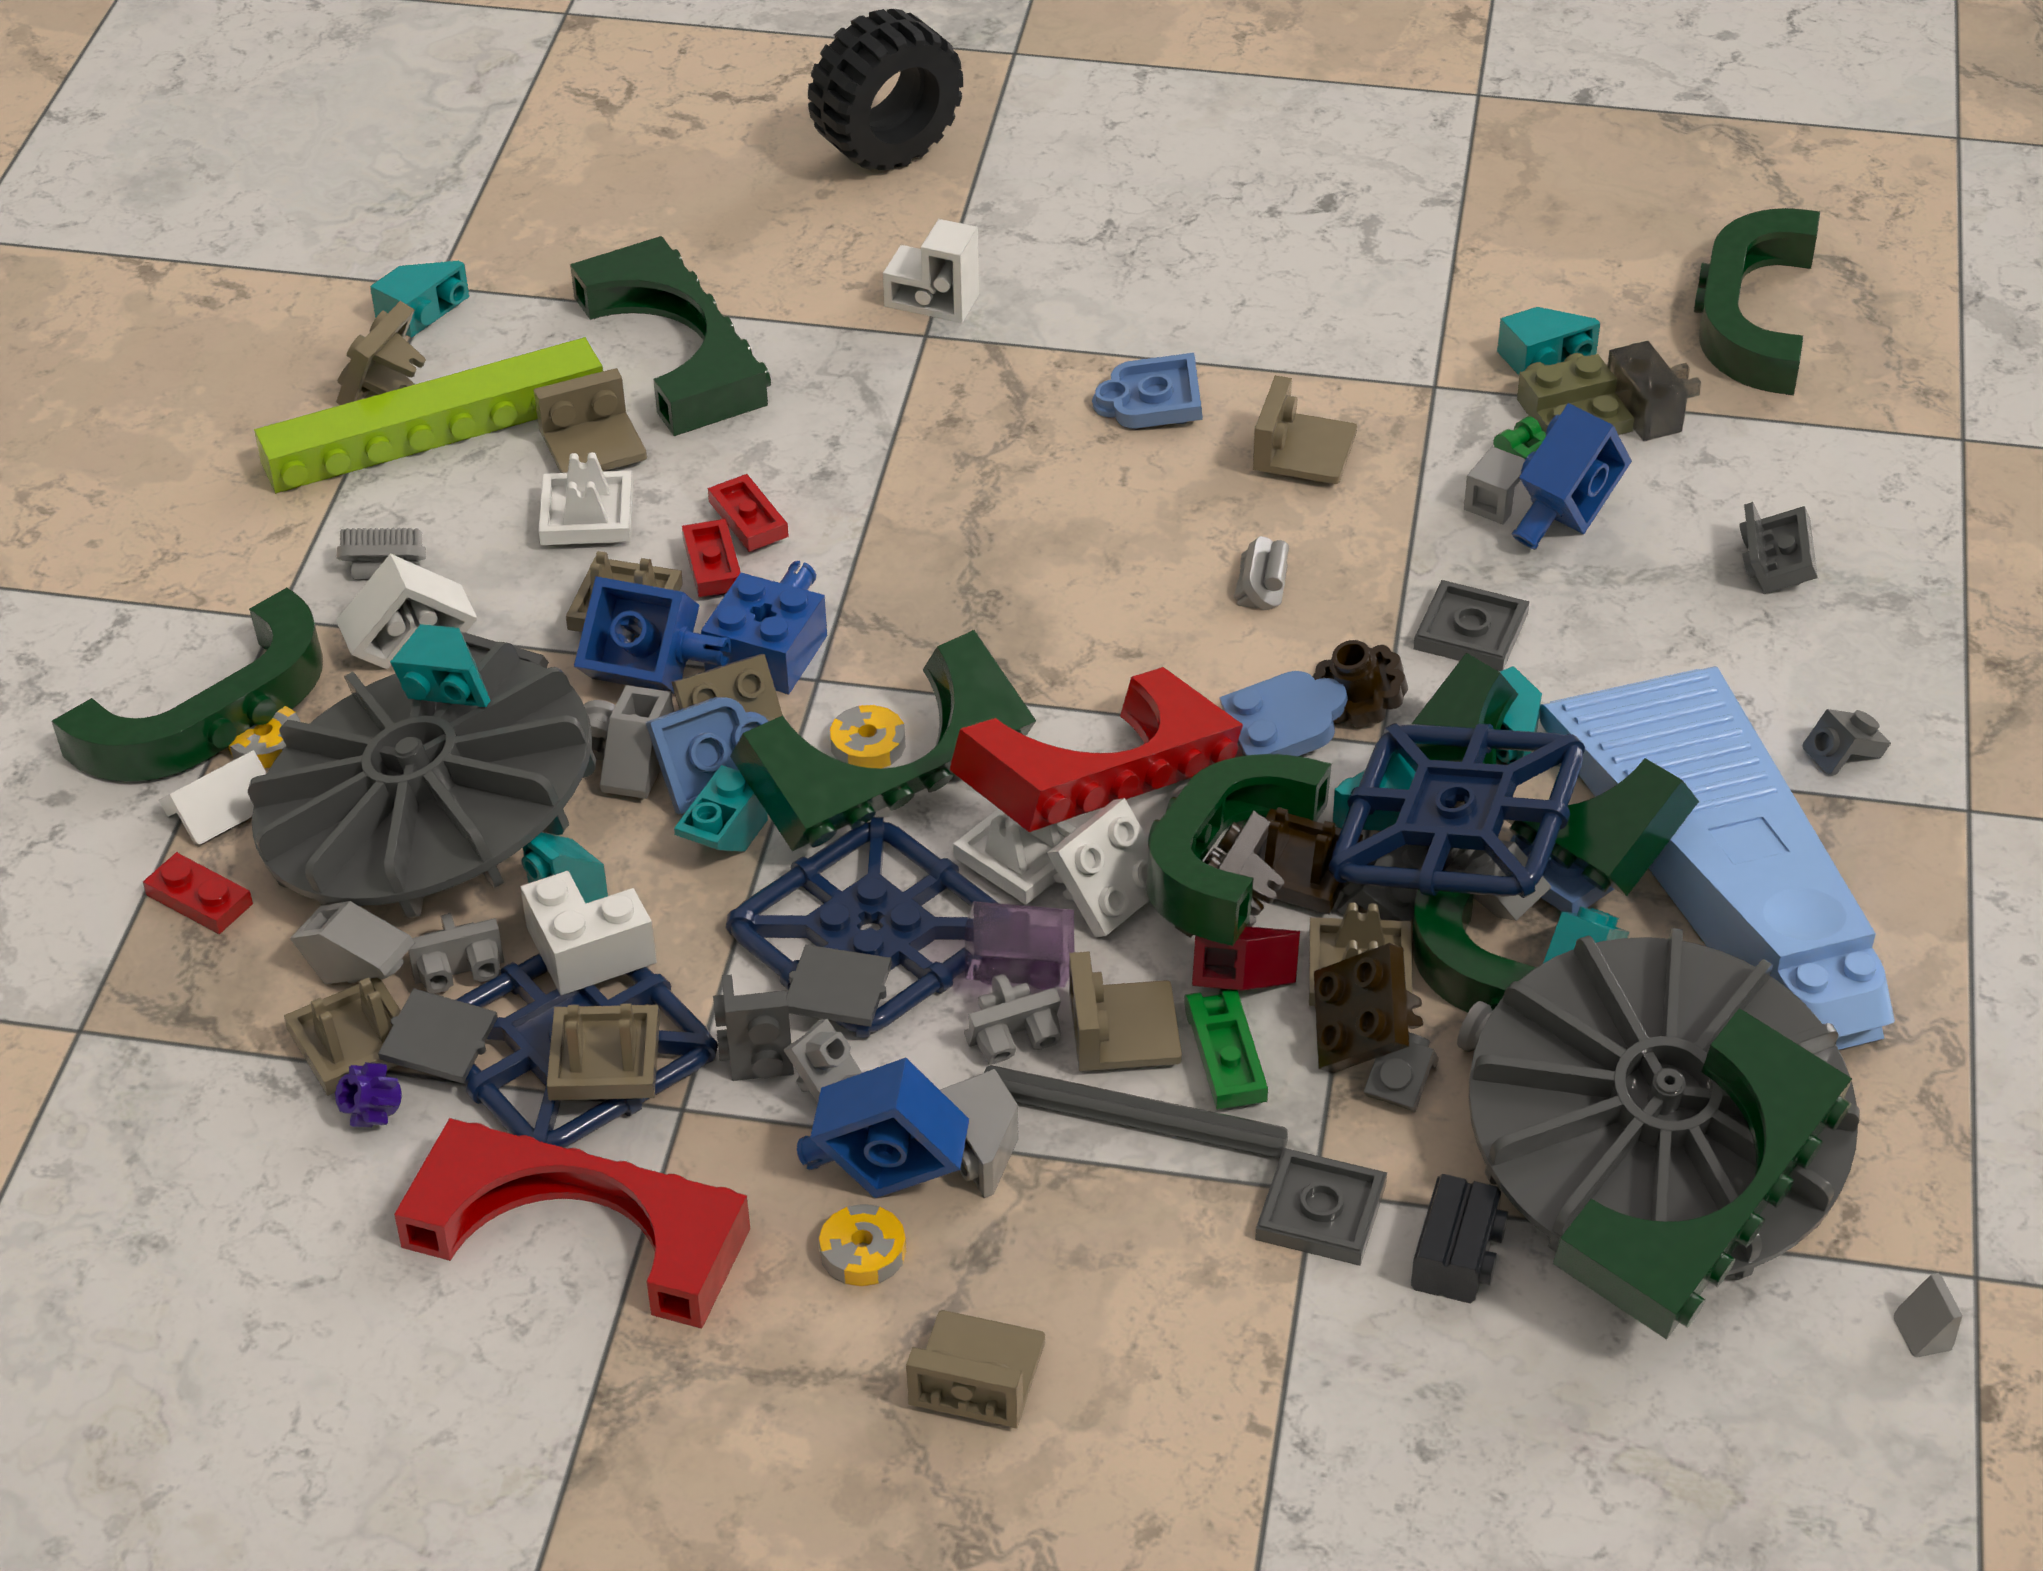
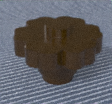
[1312,640,1408,728]

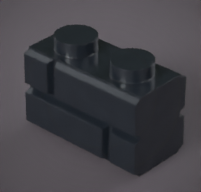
[1411,1174,1509,1304]

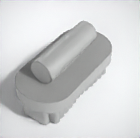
[337,528,426,579]
[1234,536,1289,610]

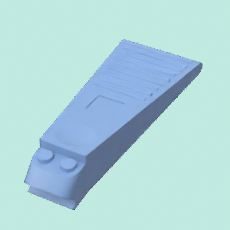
[1539,666,1895,1050]

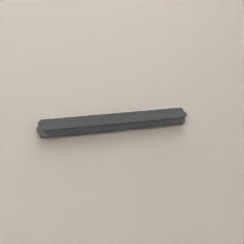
[984,1065,1288,1158]

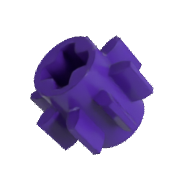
[335,1062,402,1128]

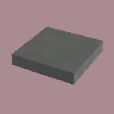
[1413,580,1530,671]
[1255,1148,1387,1266]

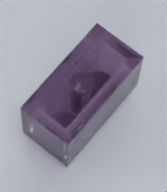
[965,901,1075,990]

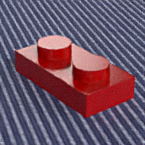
[707,474,789,552]
[682,519,741,597]
[143,852,253,935]

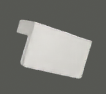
[159,750,267,845]

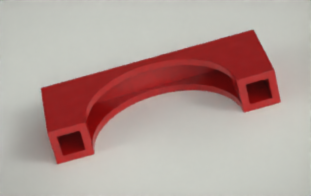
[949,667,1243,832]
[394,1118,751,1329]

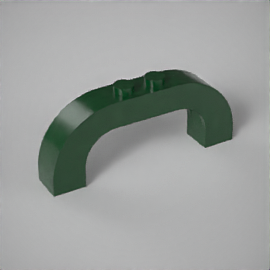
[1694,208,1820,395]
[51,587,323,781]
[1146,754,1332,946]
[1411,890,1536,1013]

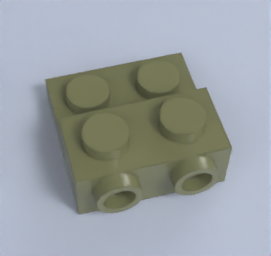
[1517,353,1634,435]

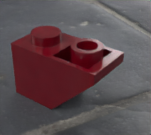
[1192,926,1300,990]

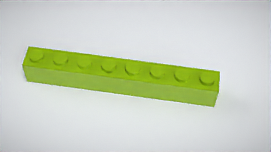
[254,337,603,494]

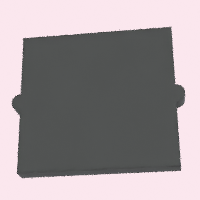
[787,944,892,1027]
[378,988,498,1084]

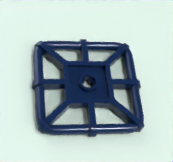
[1329,723,1585,898]
[726,817,1016,1037]
[455,953,718,1148]

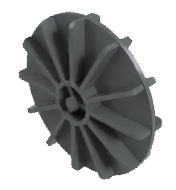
[248,642,596,918]
[1469,928,1860,1279]

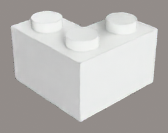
[883,219,979,323]
[336,554,478,670]
[520,871,657,996]

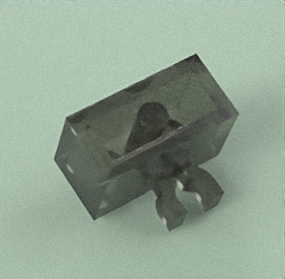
[1607,341,1701,442]

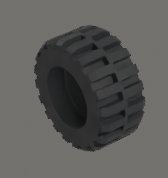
[808,9,963,171]

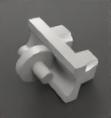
[408,913,504,994]
[964,974,1061,1065]
[784,1018,862,1103]

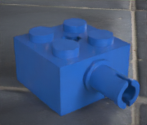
[1511,403,1632,550]
[701,561,827,695]
[574,576,731,694]
[797,1057,970,1198]

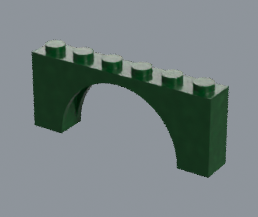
[570,236,771,436]
[730,630,1036,851]
[1412,653,1699,896]
[1553,1008,1852,1340]

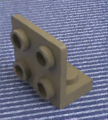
[534,368,647,473]
[1253,375,1357,484]
[1069,951,1182,1071]
[906,1310,1045,1428]

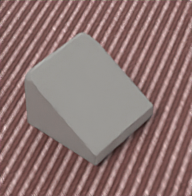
[1894,1273,1963,1357]

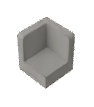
[1464,446,1525,525]

